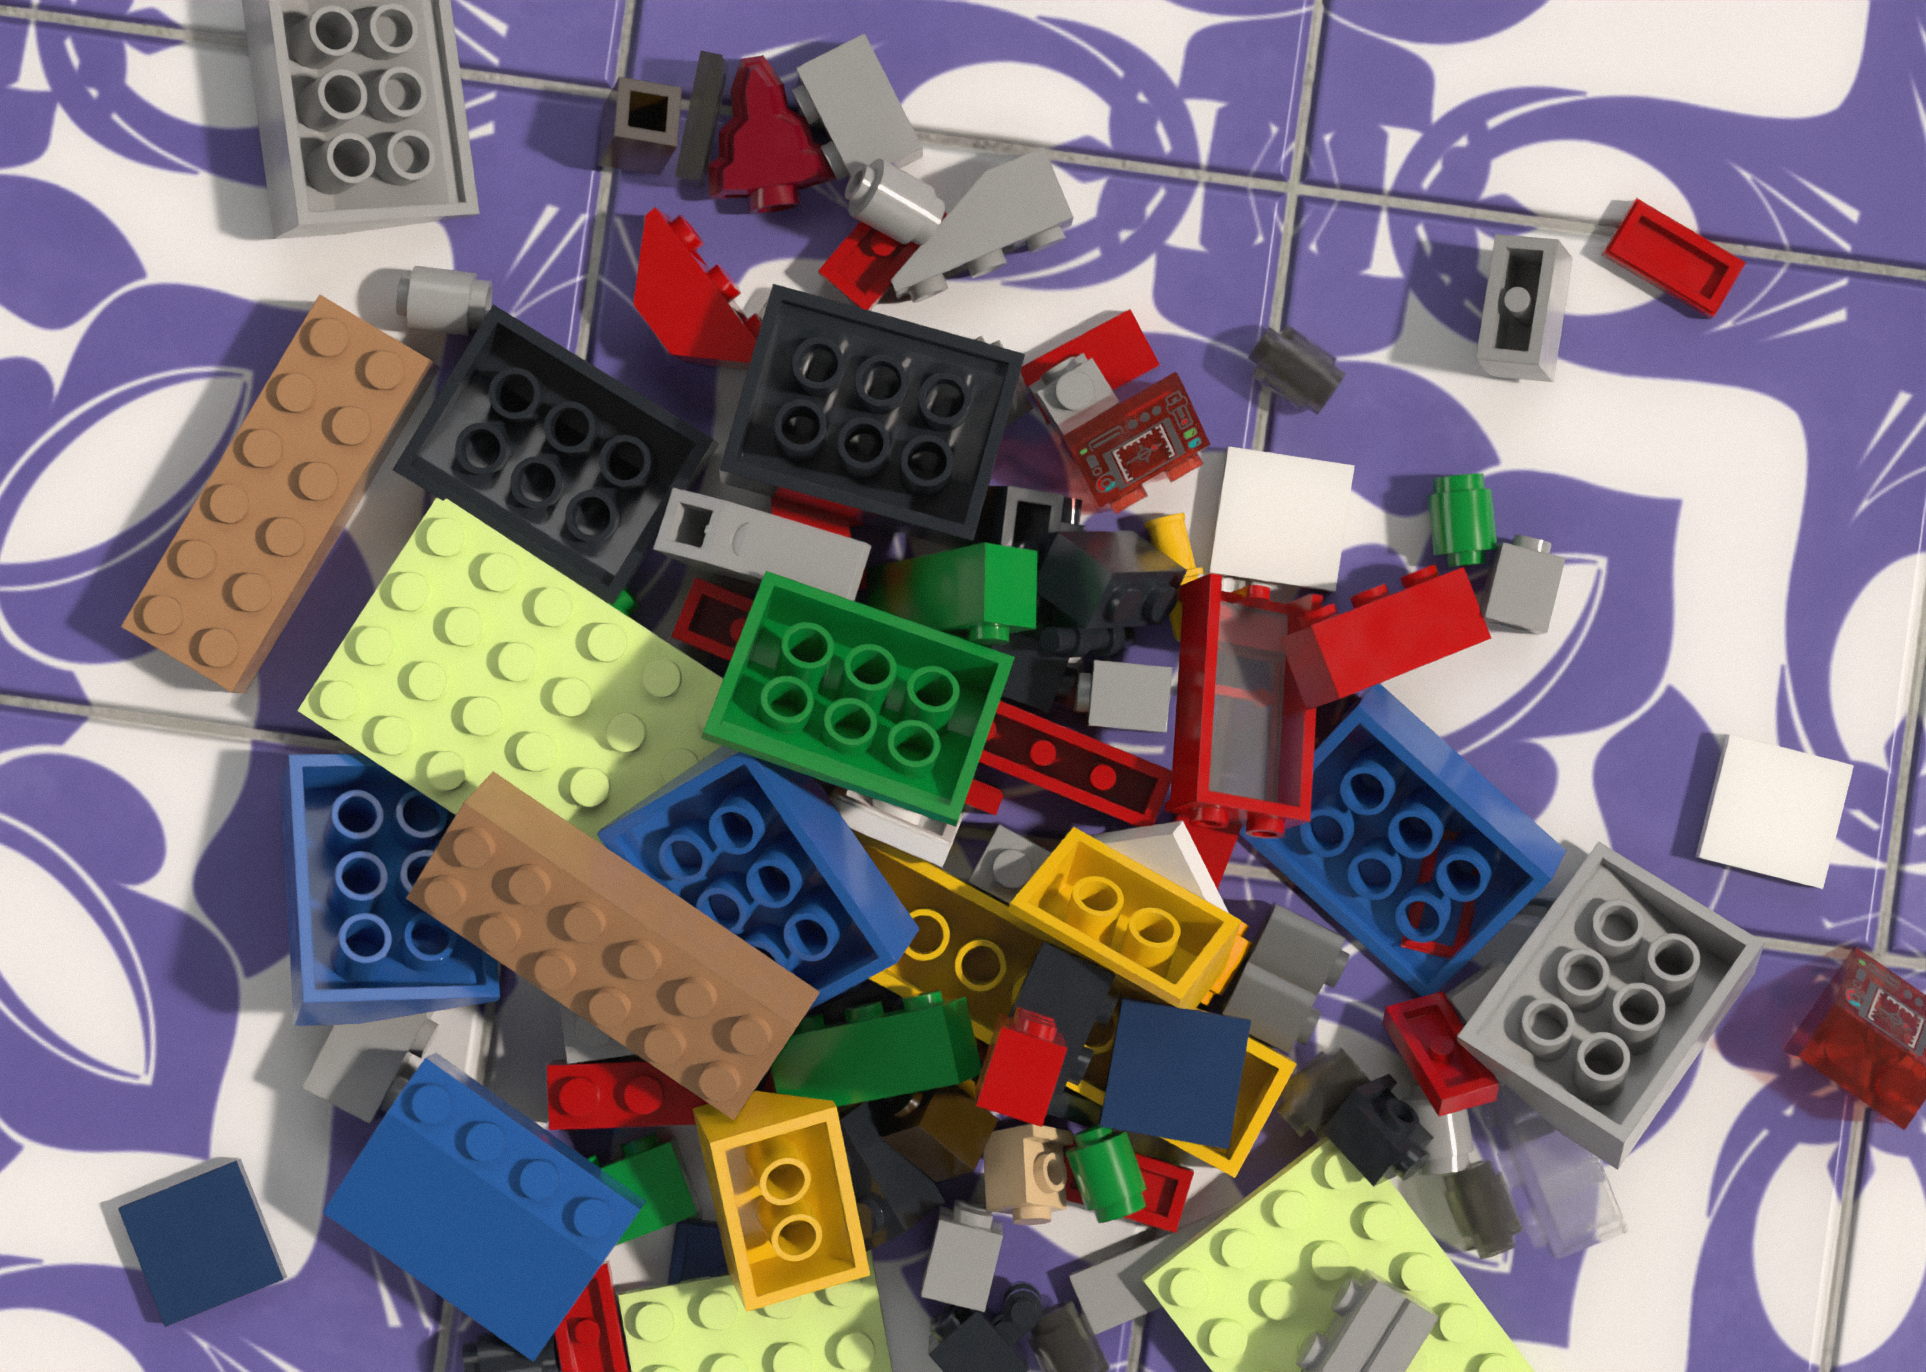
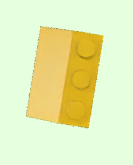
[1008,827,1241,1010]
[693,1091,870,1312]

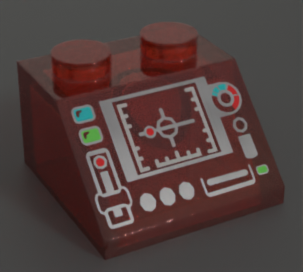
[1059,372,1211,515]
[1783,947,1926,1130]

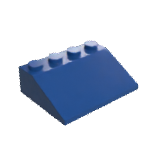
[1239,683,1567,997]
[597,746,919,1010]
[280,754,500,1026]
[322,1053,646,1362]

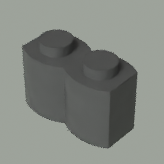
[1218,901,1350,1053]

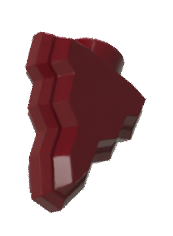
[708,55,836,214]

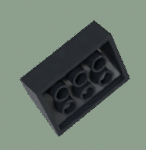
[719,284,1025,549]
[392,304,719,605]

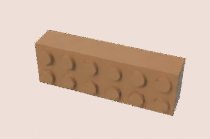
[121,294,440,694]
[406,771,820,1120]

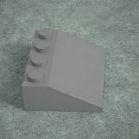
[242,0,480,239]
[1457,842,1764,1170]

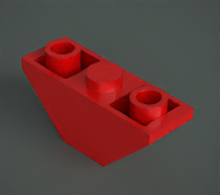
[633,207,762,370]

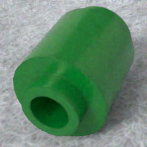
[1428,473,1498,567]
[1066,1125,1147,1223]

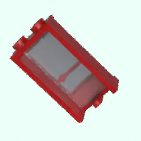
[1165,573,1323,838]

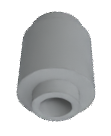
[845,158,945,246]
[396,266,493,336]
[1401,1082,1474,1176]

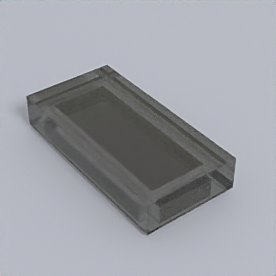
[675,51,729,189]

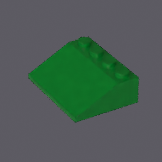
[701,571,1015,827]

